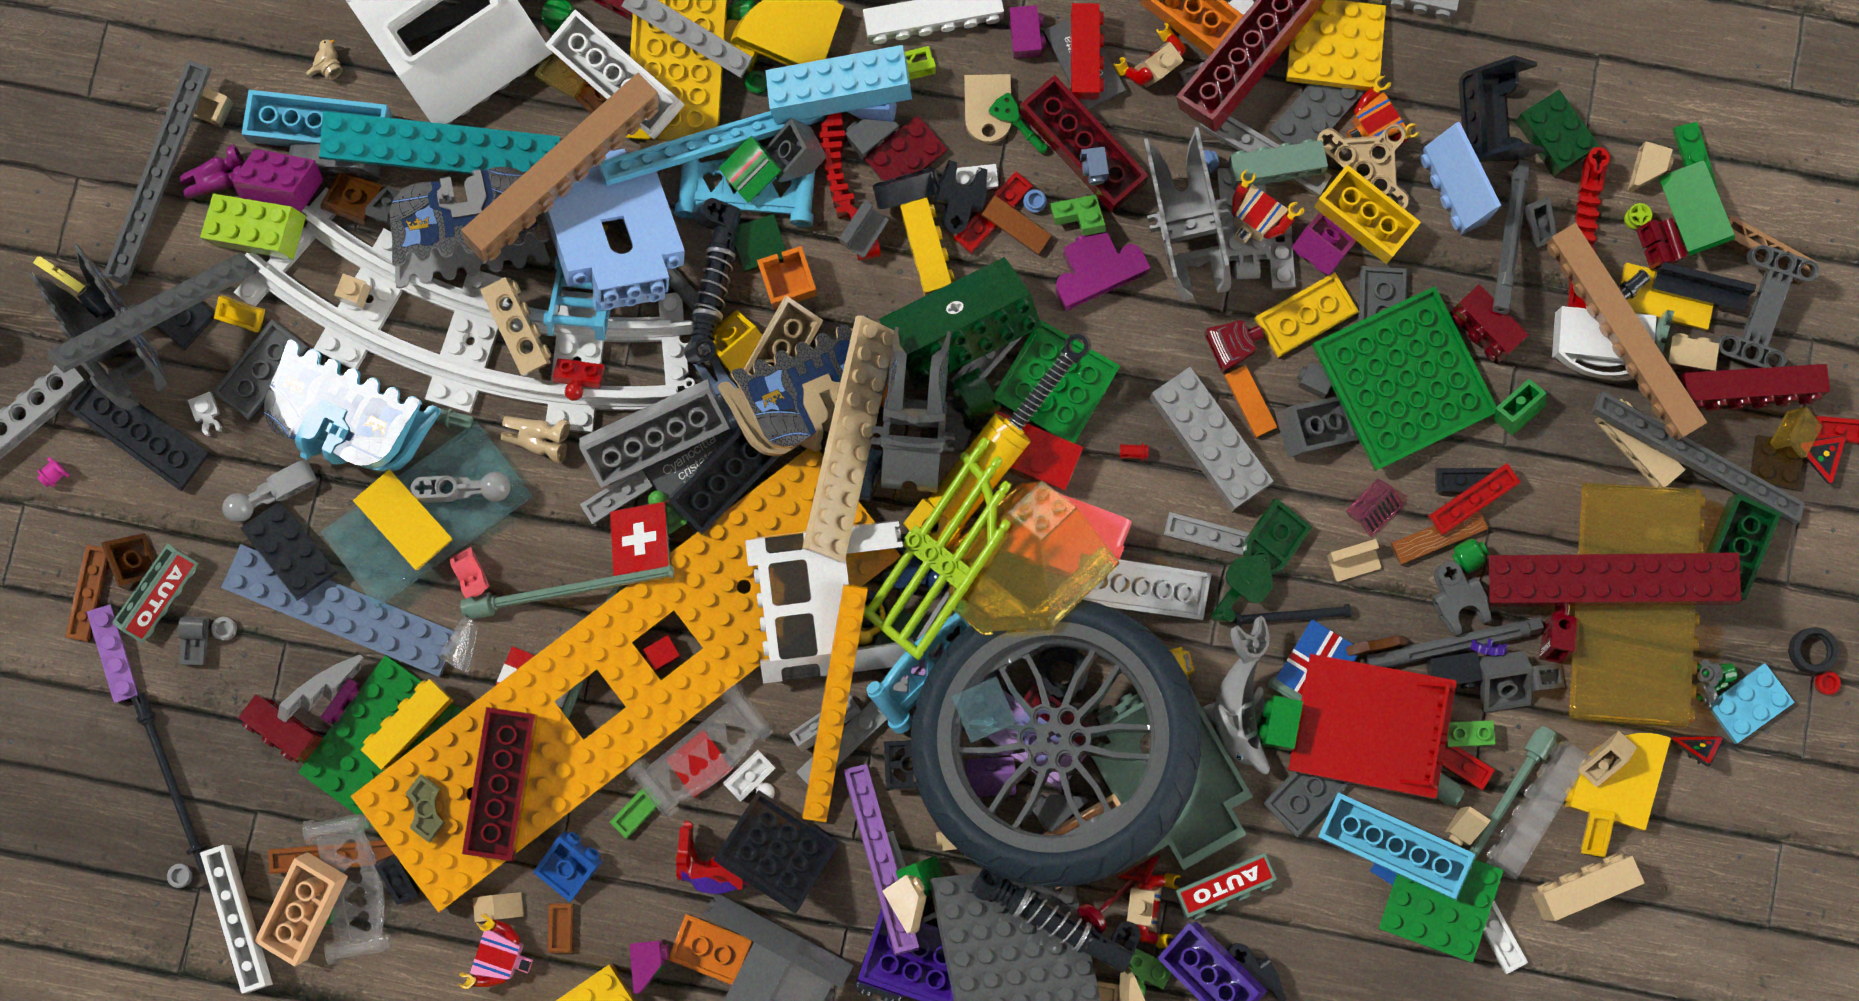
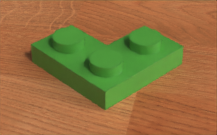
[1050,195,1106,236]

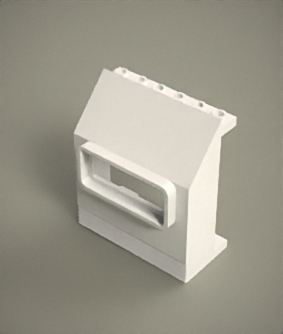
[346,0,553,124]

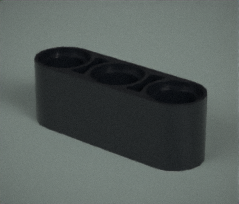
[873,168,938,209]

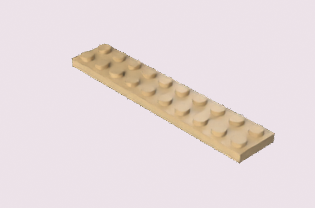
[802,315,894,562]

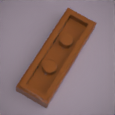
[981,195,1052,255]

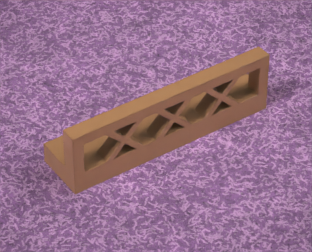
[1723,215,1814,285]

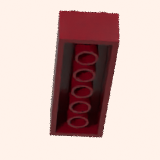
[1019,75,1149,213]
[1678,364,1830,411]
[462,707,538,861]

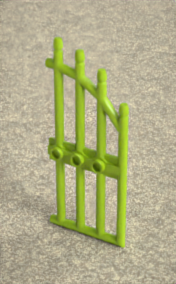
[863,437,1012,661]

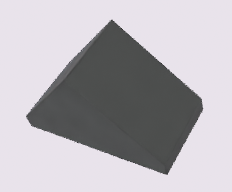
[1532,664,1565,692]

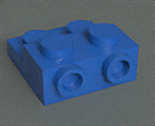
[533,831,603,902]

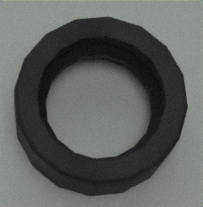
[1788,627,1839,674]

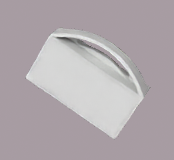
[1552,306,1656,378]

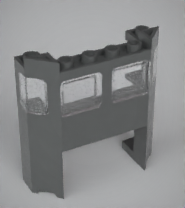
[702,894,854,1001]

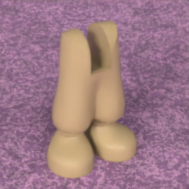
[501,416,570,463]

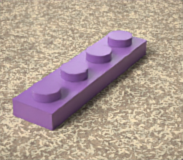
[87,605,139,703]

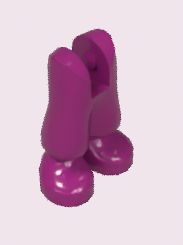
[178,144,245,199]

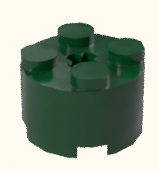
[952,367,1001,422]

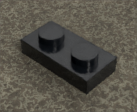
[375,854,420,905]

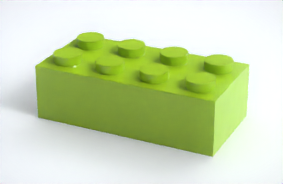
[200,194,306,260]

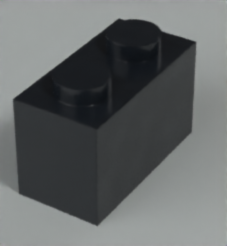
[1425,652,1482,689]

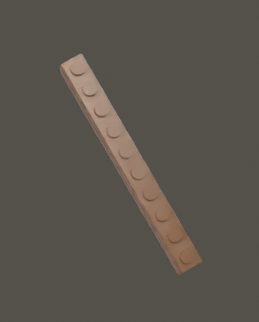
[1546,223,1707,441]

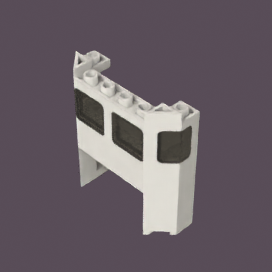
[745,520,914,684]

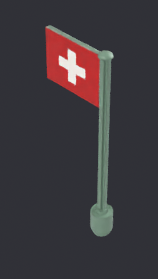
[460,502,675,620]

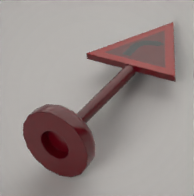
[1077,854,1160,934]

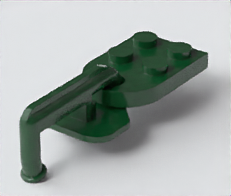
[1211,498,1312,622]

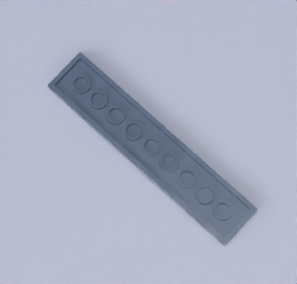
[221,544,460,677]

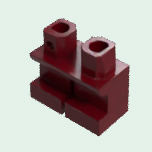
[1636,218,1689,270]

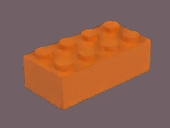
[1141,0,1243,56]

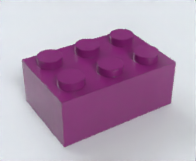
[232,149,323,212]

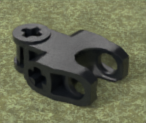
[935,160,987,233]
[1226,943,1287,1001]

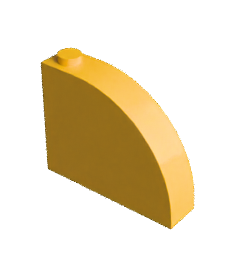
[730,0,844,66]
[1564,733,1671,831]

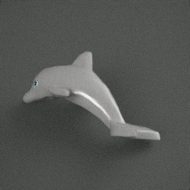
[1202,615,1270,774]

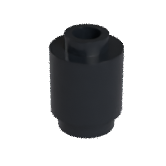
[76,283,113,318]

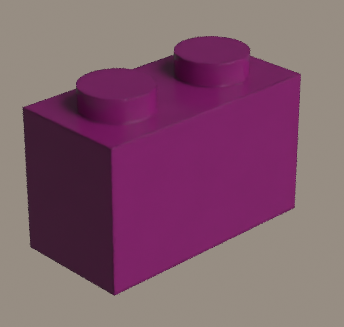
[1009,5,1045,59]

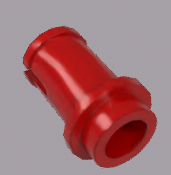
[1120,443,1149,461]

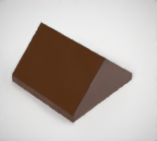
[101,533,156,591]

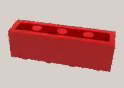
[1071,3,1104,100]

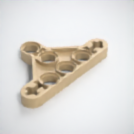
[1317,123,1409,209]

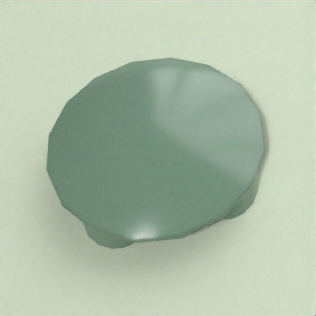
[1655,309,1674,353]

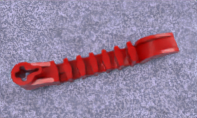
[1567,147,1610,309]

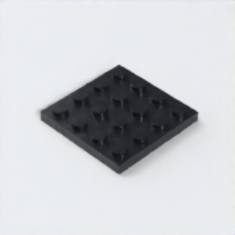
[713,790,839,914]

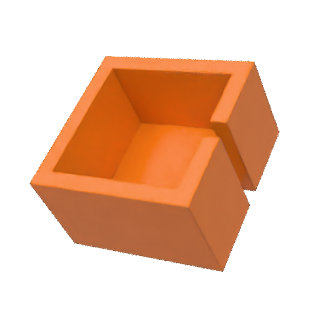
[757,246,817,310]

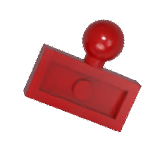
[553,358,604,401]

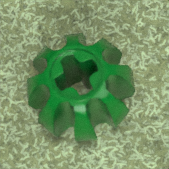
[541,0,574,32]

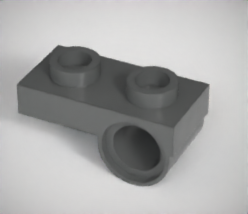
[178,617,210,666]

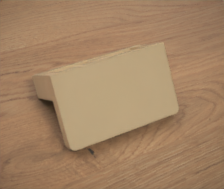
[1327,539,1381,582]

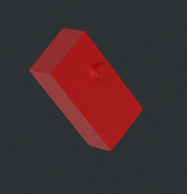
[995,411,1083,495]

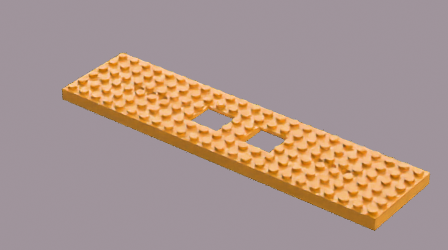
[351,448,901,913]

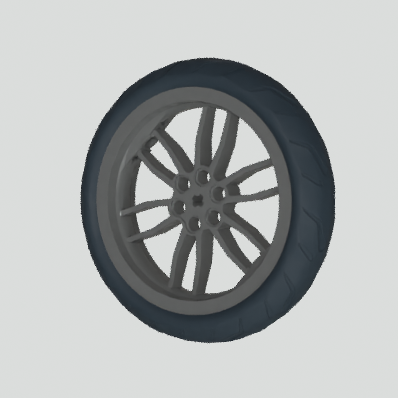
[911,598,1202,887]

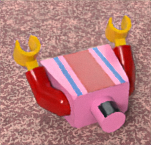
[457,913,533,989]

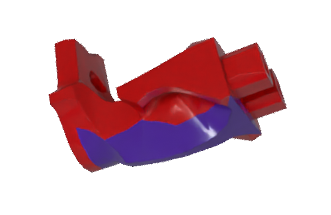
[676,820,750,894]

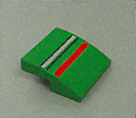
[719,135,782,203]

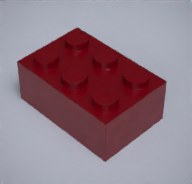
[1449,284,1529,363]
[238,694,323,763]

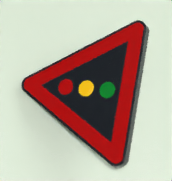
[1796,436,1846,484]
[1670,736,1724,766]

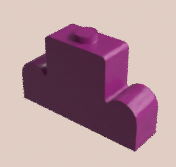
[1055,231,1150,312]

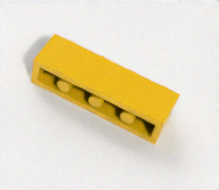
[900,198,955,296]
[361,679,454,770]

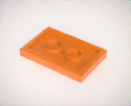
[668,914,753,985]

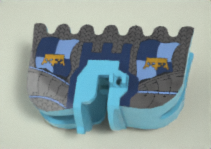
[264,340,441,473]

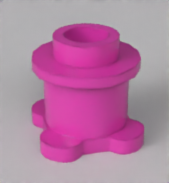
[37,456,70,487]

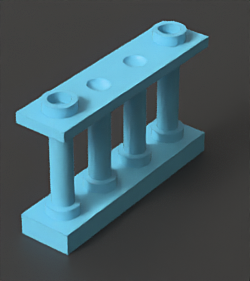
[543,251,618,341]

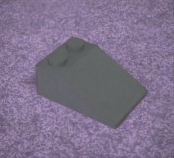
[1275,396,1359,458]

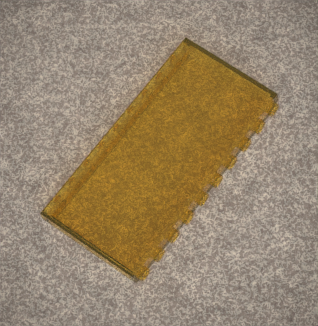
[1568,482,1706,728]

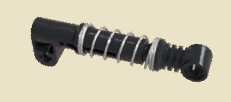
[684,198,742,364]
[971,868,1141,973]

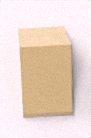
[473,892,524,922]

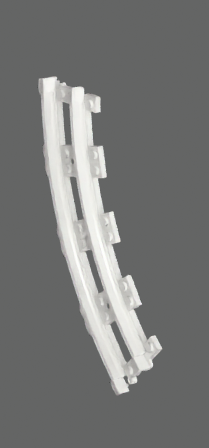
[234,187,696,433]

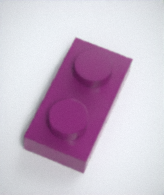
[320,678,361,724]

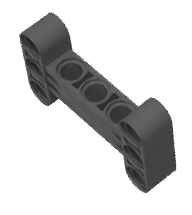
[1715,245,1819,368]

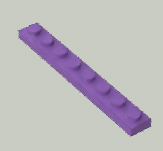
[843,764,919,956]

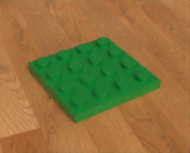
[993,319,1120,443]
[1378,860,1504,963]

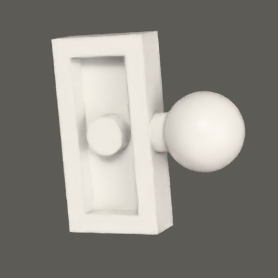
[723,750,775,802]

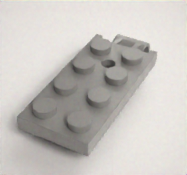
[1216,168,1272,279]

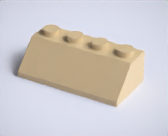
[744,296,823,375]

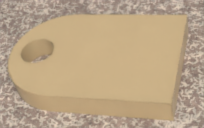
[964,74,1011,144]

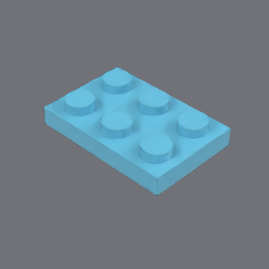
[1709,663,1794,744]

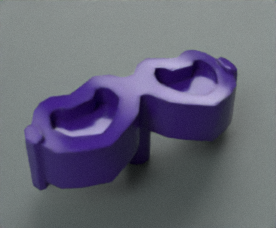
[1471,638,1508,656]

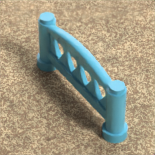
[674,159,815,227]
[867,599,982,734]

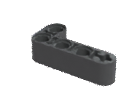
[289,143,382,181]

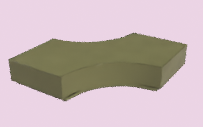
[405,774,445,843]

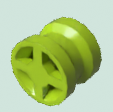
[1624,203,1652,230]

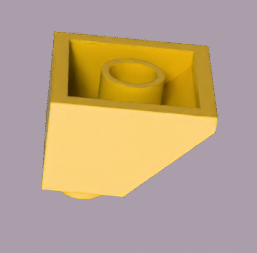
[714,310,762,372]

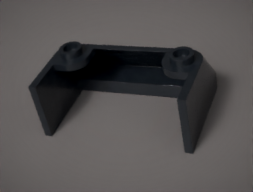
[1459,55,1544,162]

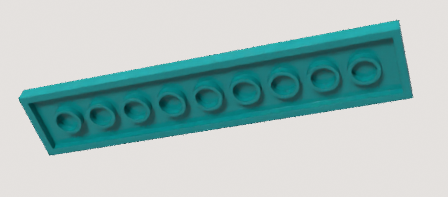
[319,111,560,175]

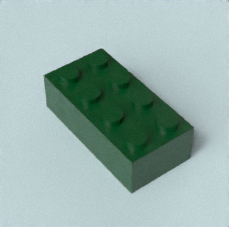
[1706,493,1782,601]

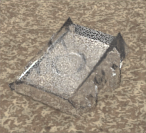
[440,616,479,674]

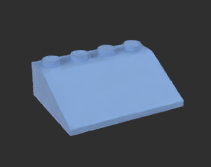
[1420,122,1501,235]

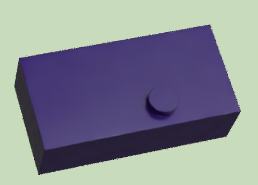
[1157,922,1267,1001]

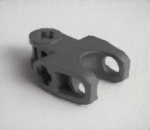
[1431,561,1492,636]

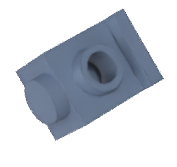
[1080,147,1109,185]

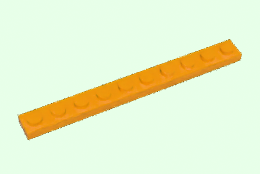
[802,584,868,822]

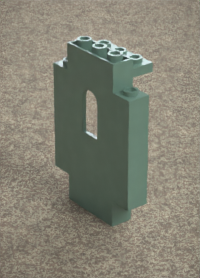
[1089,693,1253,870]

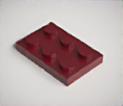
[864,115,947,181]

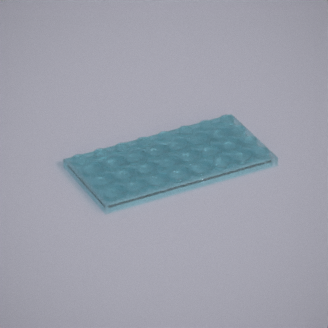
[320,421,533,608]

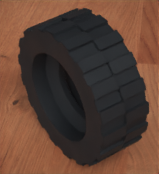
[1036,647,1089,699]

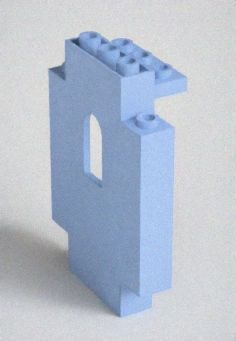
[544,148,685,312]

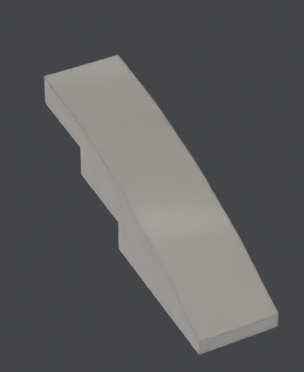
[277,655,364,722]

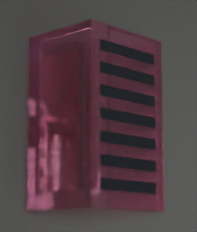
[1346,478,1404,537]

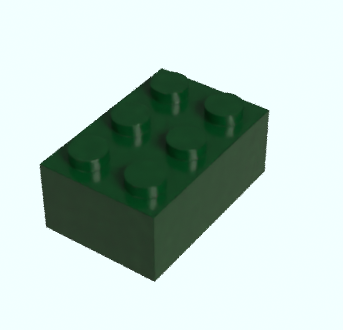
[1515,89,1599,178]

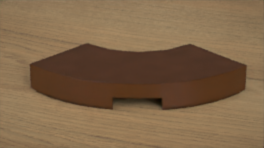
[1346,635,1408,656]

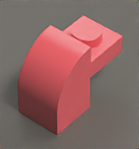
[449,547,490,599]

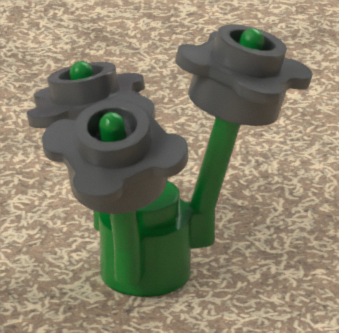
[1672,655,1737,709]

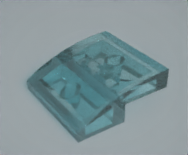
[951,676,1017,743]

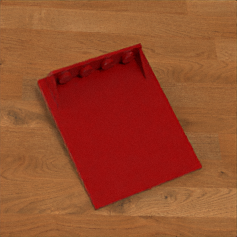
[1288,654,1457,799]

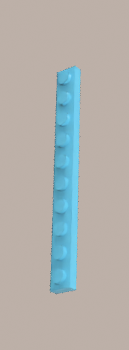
[599,111,826,186]

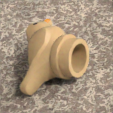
[306,40,343,80]

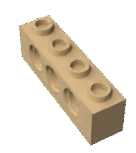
[480,277,551,376]

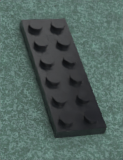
[67,380,210,491]

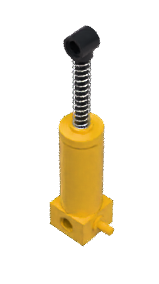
[902,334,1091,555]

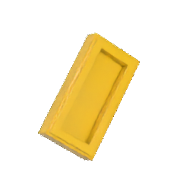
[214,295,265,333]
[1581,808,1615,857]

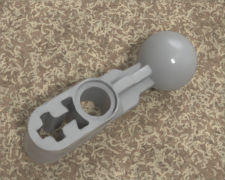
[222,460,318,523]
[411,471,511,503]

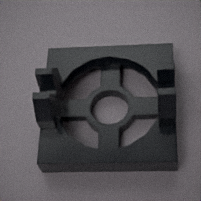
[884,740,918,791]

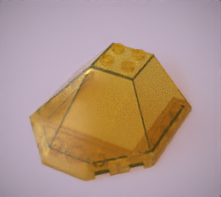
[949,481,1119,635]

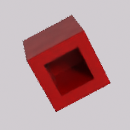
[643,635,682,672]

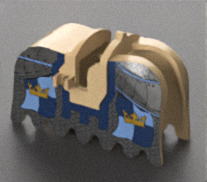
[718,314,887,456]

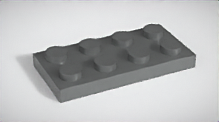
[1268,84,1364,145]

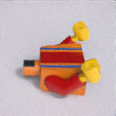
[1347,76,1421,149]

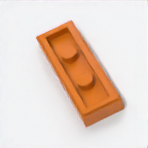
[1224,365,1277,439]

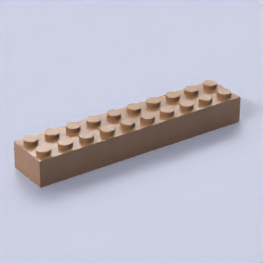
[461,72,658,264]

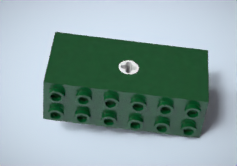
[879,257,1042,390]

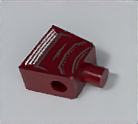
[1204,320,1264,374]
[1539,606,1577,664]

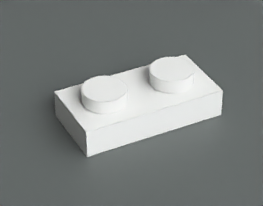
[956,164,999,190]

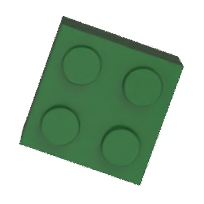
[1258,695,1303,752]

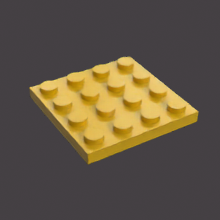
[1286,0,1386,91]

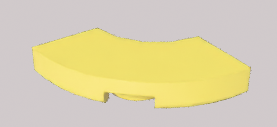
[33,256,85,293]

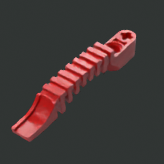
[819,112,881,261]

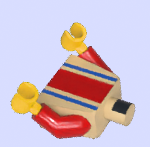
[1113,23,1186,88]
[1231,169,1304,244]
[1127,873,1181,949]

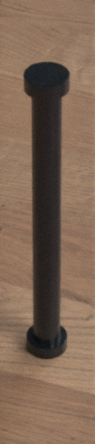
[1235,604,1351,627]

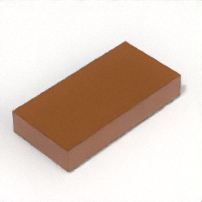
[547,903,574,953]

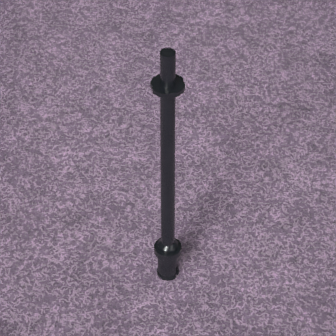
[130,693,208,875]

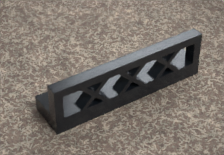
[1651,262,1756,313]

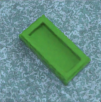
[610,787,661,839]

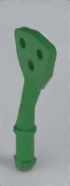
[988,93,1048,154]

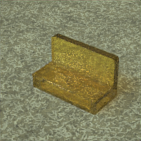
[1770,406,1822,458]

